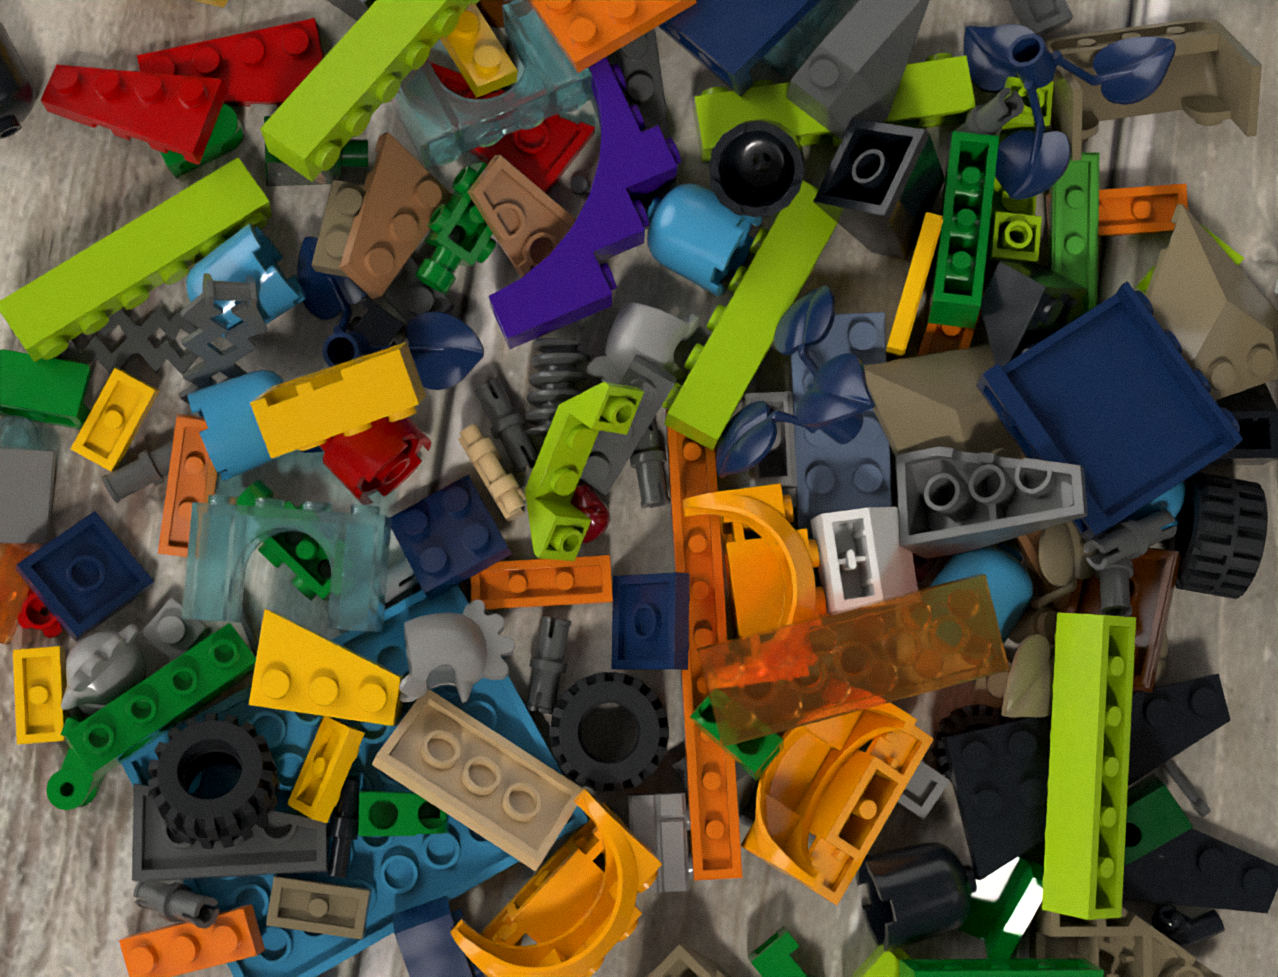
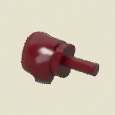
[570,485,611,544]

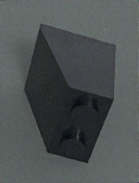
[813,119,945,260]

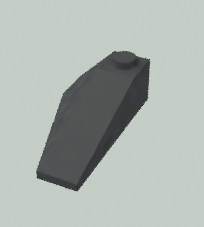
[786,0,930,140]
[896,446,1088,559]

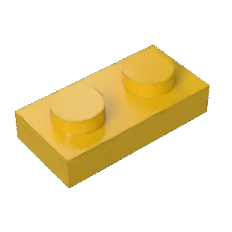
[440,4,518,98]
[70,368,160,472]
[12,646,69,745]
[287,716,365,823]

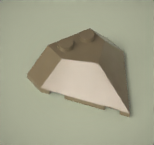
[1145,204,1278,400]
[863,343,1023,459]
[1029,902,1222,977]

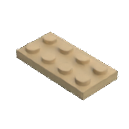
[372,689,583,871]

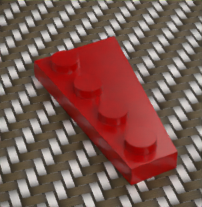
[137,18,324,108]
[395,60,595,195]
[40,64,228,165]

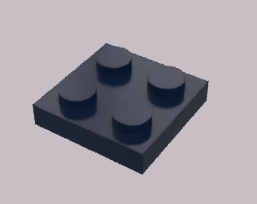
[387,475,512,600]
[16,511,154,642]
[611,572,690,670]

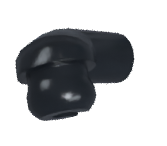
[1152,904,1225,947]

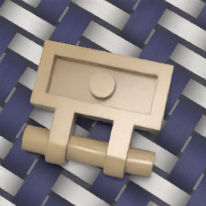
[458,423,526,523]

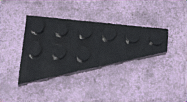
[942,674,1231,881]
[971,823,1278,914]

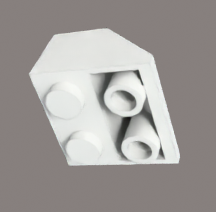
[810,507,920,614]

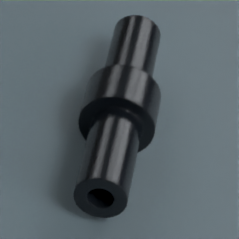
[328,779,360,878]

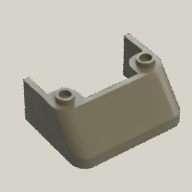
[1044,18,1262,161]

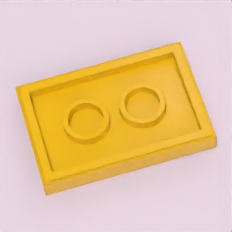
[886,212,944,362]

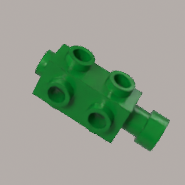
[415,162,496,295]
[234,479,360,601]

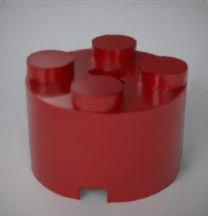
[319,416,431,505]

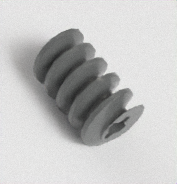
[524,338,590,437]

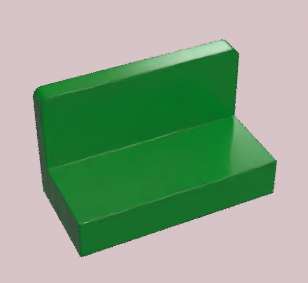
[0,349,92,430]
[958,855,1044,959]

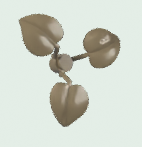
[1001,521,1169,717]

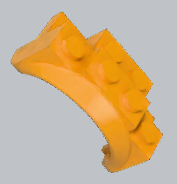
[682,483,827,689]
[740,682,934,906]
[450,788,662,977]

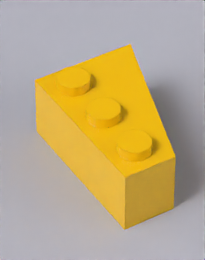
[250,342,426,459]
[249,609,405,726]

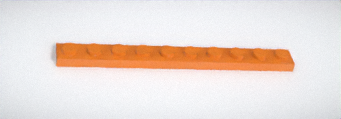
[665,409,743,881]

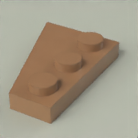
[339,132,453,299]
[467,155,576,278]

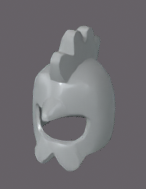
[587,302,700,410]
[399,600,515,703]
[61,624,146,715]

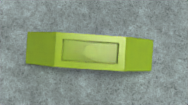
[988,77,1054,264]
[525,381,644,561]

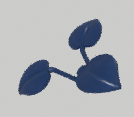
[964,24,1176,200]
[297,236,484,453]
[716,285,874,479]

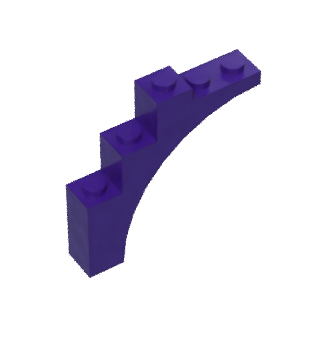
[488,57,681,350]

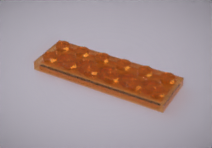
[697,573,1010,747]

